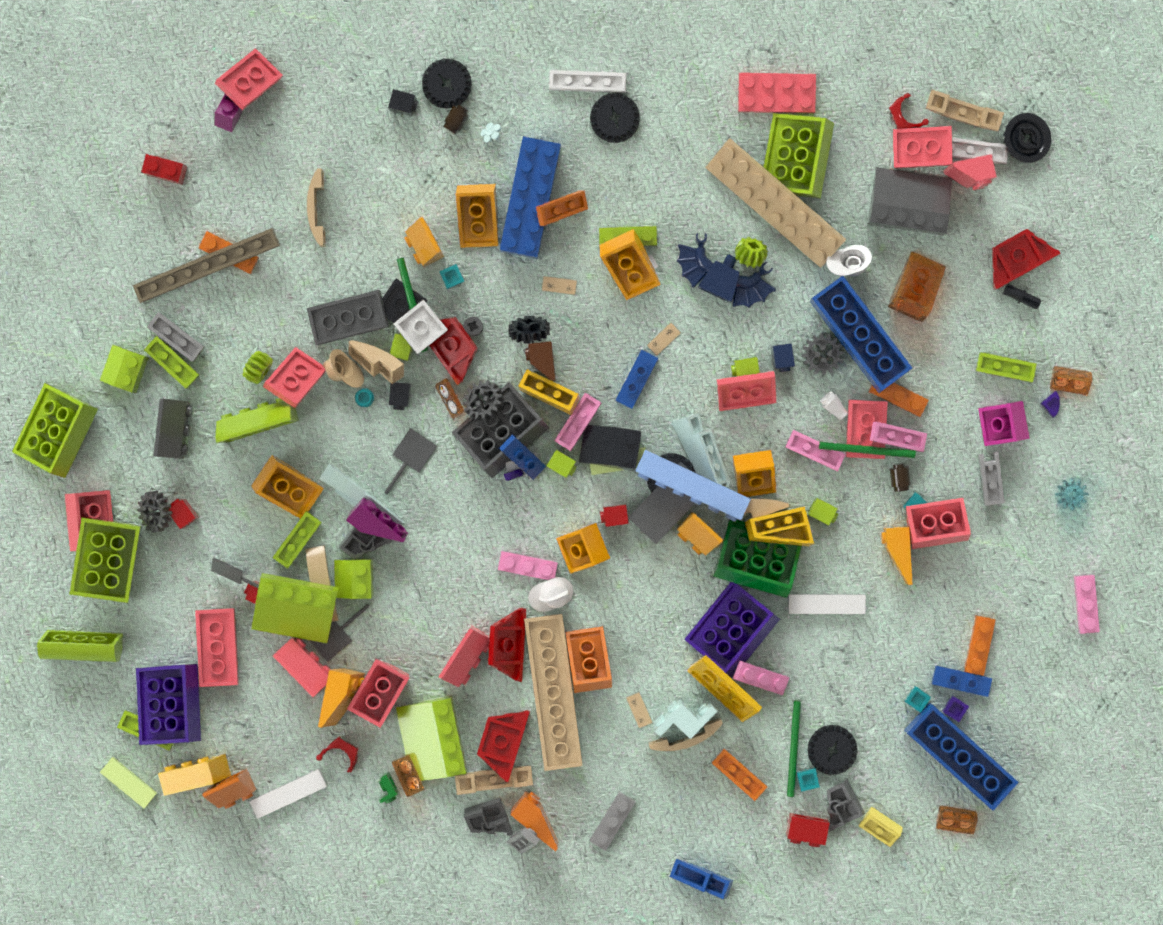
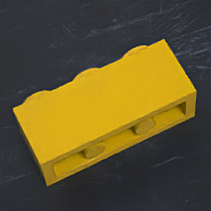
[518,369,580,415]

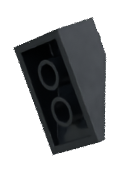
[579,425,642,472]

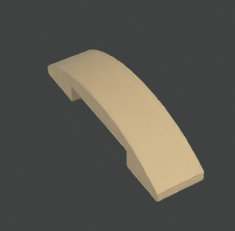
[926,90,1004,132]
[307,168,326,247]
[305,545,339,622]
[648,718,723,751]
[455,766,533,795]

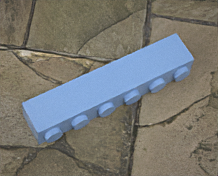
[635,450,751,522]

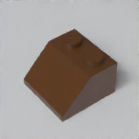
[525,341,556,381]

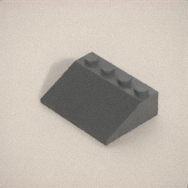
[867,167,952,236]
[452,382,549,478]

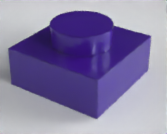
[942,695,969,722]

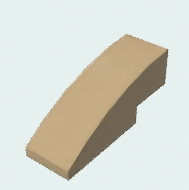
[349,340,404,384]
[744,498,789,519]

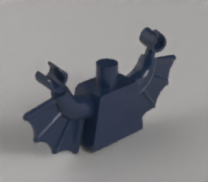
[677,233,776,308]

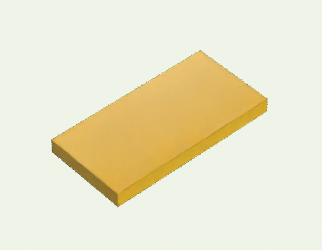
[687,655,762,722]

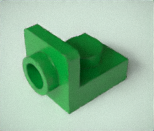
[379,772,399,804]

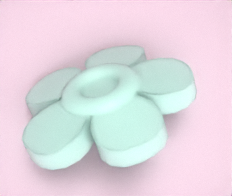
[481,123,501,143]

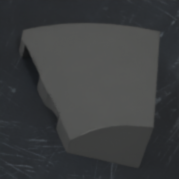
[339,527,392,560]
[827,779,865,831]
[464,798,513,836]

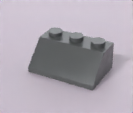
[153,398,192,459]

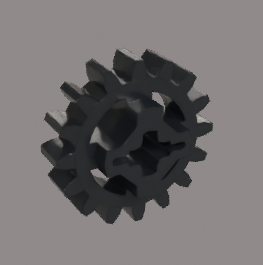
[508,316,550,344]

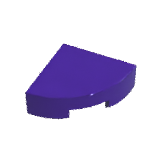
[1040,391,1060,418]
[504,469,524,481]

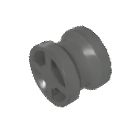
[463,317,483,336]

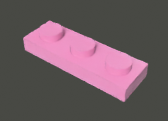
[555,393,602,451]
[870,422,927,452]
[785,430,846,471]
[498,551,558,580]
[1074,574,1100,634]
[733,660,789,695]

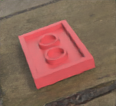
[215,48,283,110]
[893,126,953,169]
[263,347,326,408]
[716,371,776,411]
[845,400,888,459]

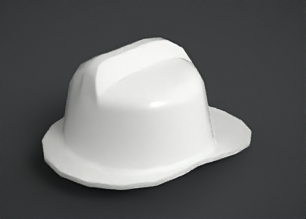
[826,245,872,276]
[528,577,573,612]

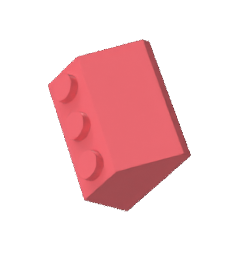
[943,154,997,191]
[65,490,113,551]
[906,498,971,549]
[439,625,490,687]
[273,637,331,697]
[347,659,410,728]

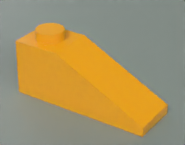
[881,527,913,585]

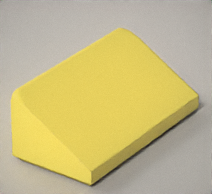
[859,807,903,847]

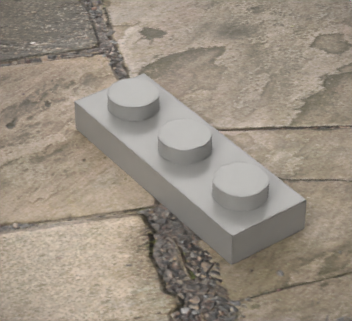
[147,312,205,362]
[589,791,636,851]
[507,827,540,854]

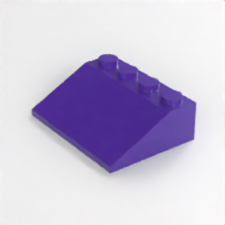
[684,582,780,679]
[136,664,201,745]

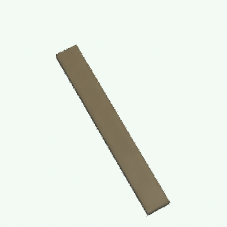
[132,228,281,303]

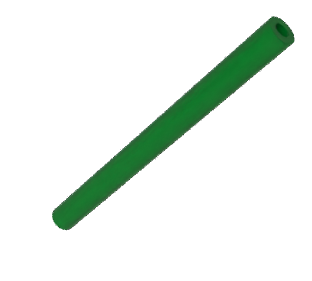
[396,257,429,353]
[819,442,916,458]
[787,701,801,797]

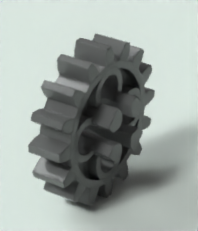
[801,333,844,375]
[462,380,504,422]
[137,490,172,533]

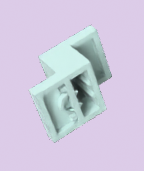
[653,700,717,739]

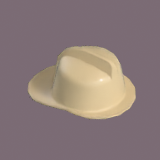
[323,349,364,388]

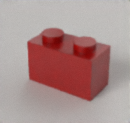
[141,154,187,185]
[786,813,830,847]

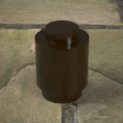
[443,105,469,135]
[889,463,911,492]

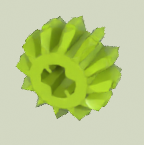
[735,237,768,268]
[242,351,273,384]

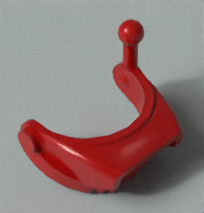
[888,93,929,129]
[316,736,359,773]

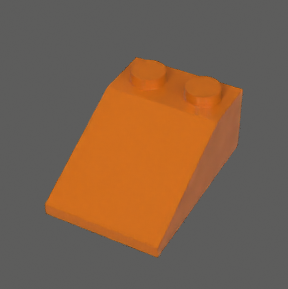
[565,626,612,693]
[202,769,256,809]
[510,791,558,852]

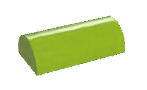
[37,630,123,662]

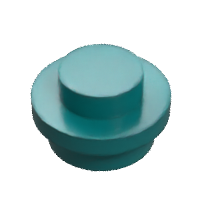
[355,388,374,407]

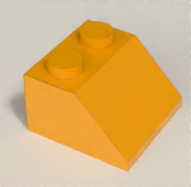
[733,450,776,497]
[556,523,610,574]

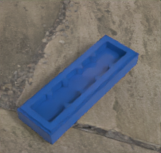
[615,349,658,409]
[499,435,546,480]
[931,665,992,697]

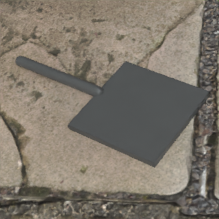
[384,428,437,494]
[211,557,259,588]
[309,604,369,662]

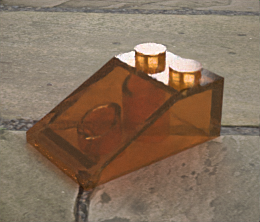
[888,251,946,322]

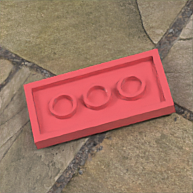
[738,73,816,114]
[195,608,239,687]

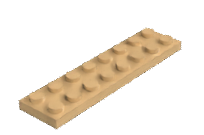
[705,138,846,268]
[524,614,583,771]

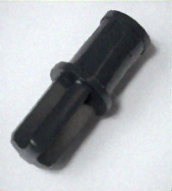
[1002,283,1041,309]

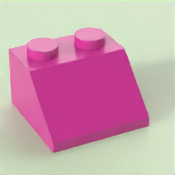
[978,401,1030,446]

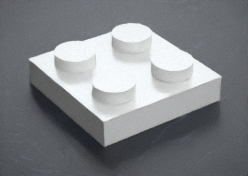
[393,300,448,354]

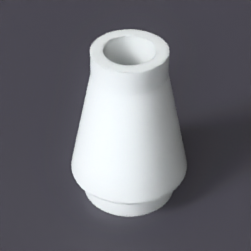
[820,391,848,420]

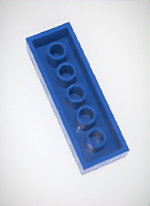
[500,136,561,259]
[810,276,912,393]
[904,702,1019,811]

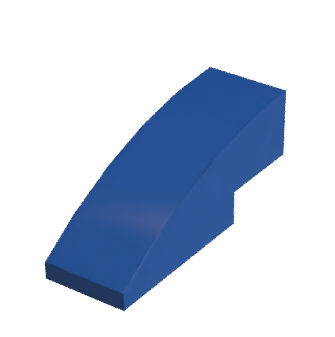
[669,859,734,899]

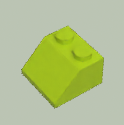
[100,344,149,393]
[334,559,374,599]

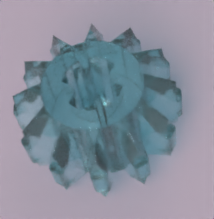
[1055,478,1089,511]

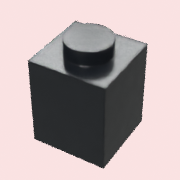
[388,89,419,116]
[389,382,411,410]

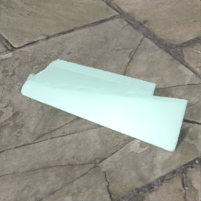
[672,412,730,488]
[319,464,404,525]

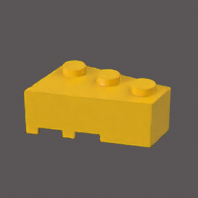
[745,506,814,547]
[158,754,231,796]

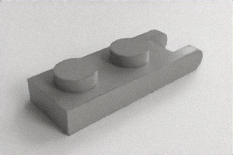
[978,452,1005,506]

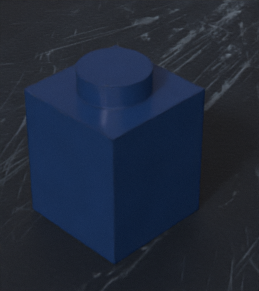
[771,343,795,372]

